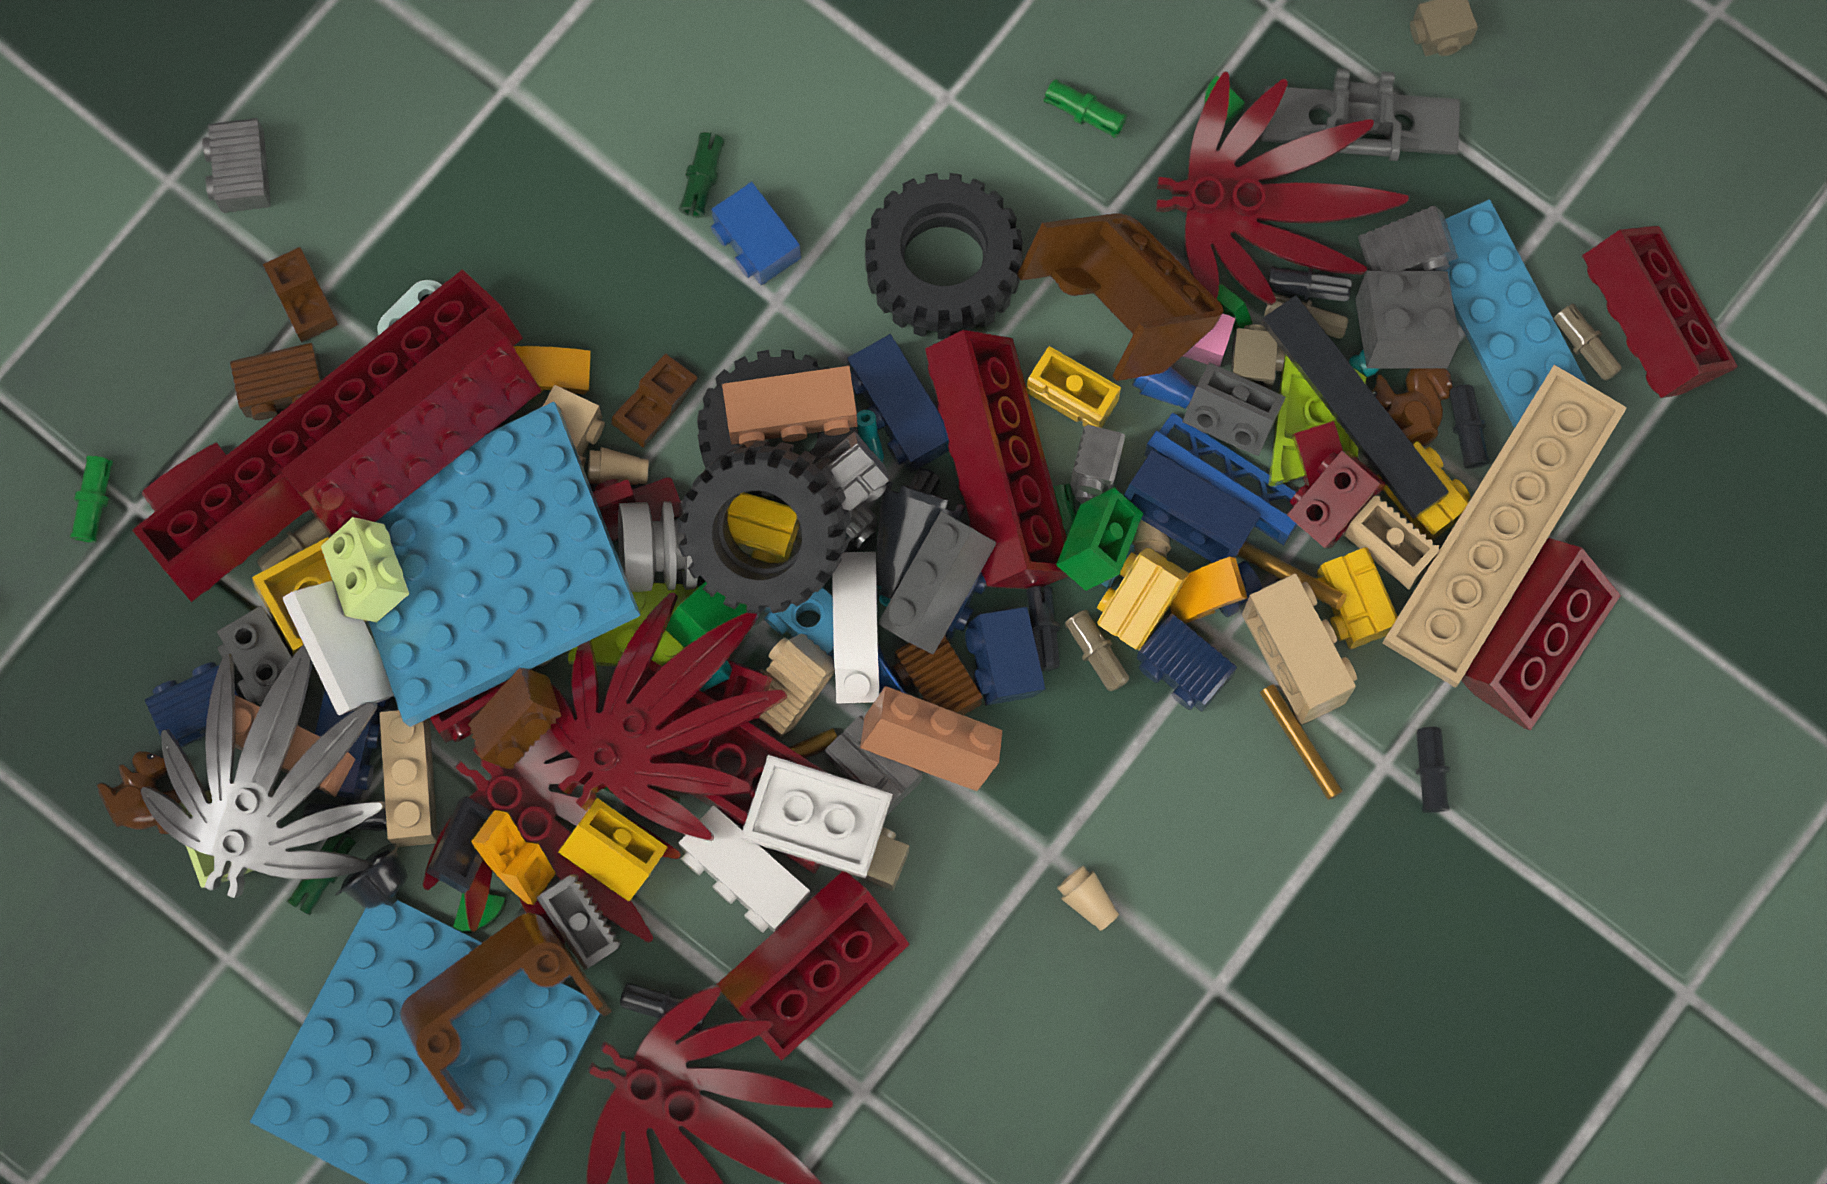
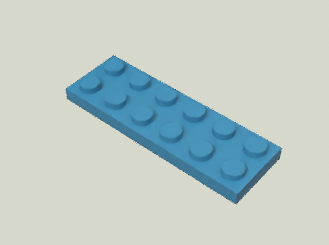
[1445,199,1588,429]

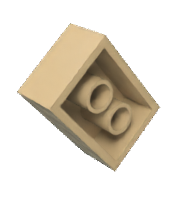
[1242,573,1357,725]

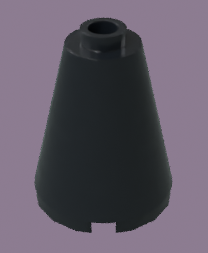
[876,481,966,599]

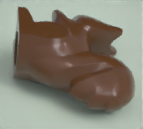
[1372,368,1453,447]
[97,751,182,834]

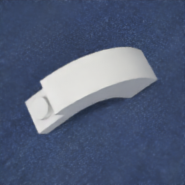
[833,552,879,703]

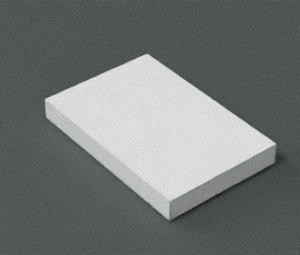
[282,581,394,715]
[741,755,892,878]

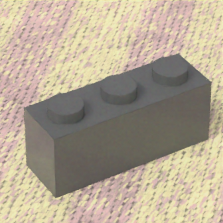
[877,511,997,655]

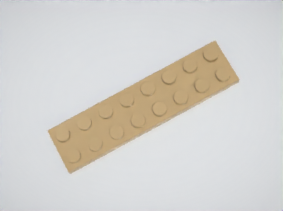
[1382,365,1627,688]

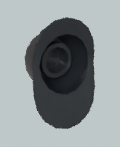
[335,843,408,909]

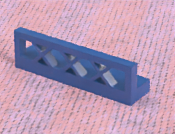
[1144,412,1298,546]

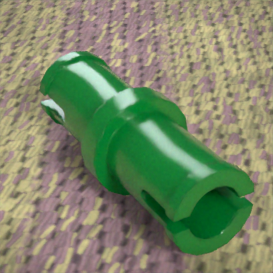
[1043,79,1127,139]
[70,455,113,543]

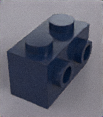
[965,607,1045,706]

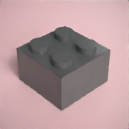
[1355,271,1460,368]

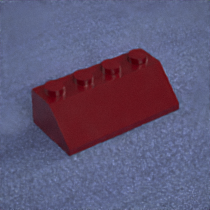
[1582,226,1738,398]
[1461,538,1621,731]
[716,871,910,1061]

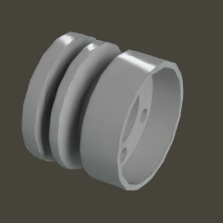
[618,501,698,592]

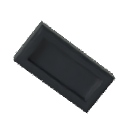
[426,796,493,893]

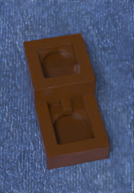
[263,247,339,343]
[611,353,698,448]

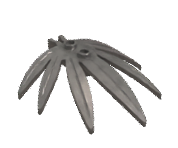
[141,644,386,898]

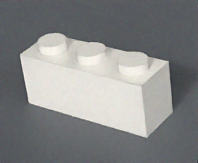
[679,805,811,933]

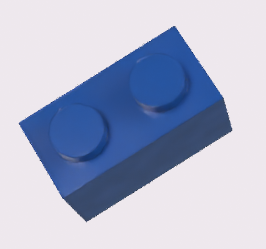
[711,182,801,286]

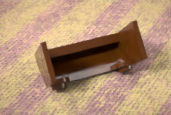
[1017,213,1223,381]
[400,913,612,1117]

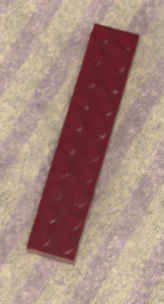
[132,269,523,602]

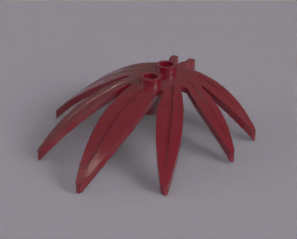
[1156,71,1409,305]
[550,592,788,841]
[422,717,681,947]
[586,985,833,1184]

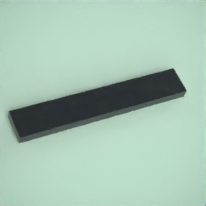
[1261,295,1449,519]

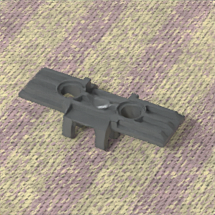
[1262,69,1460,161]

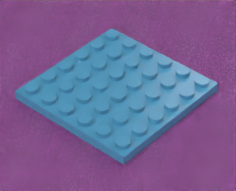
[368,402,641,727]
[250,900,602,1184]

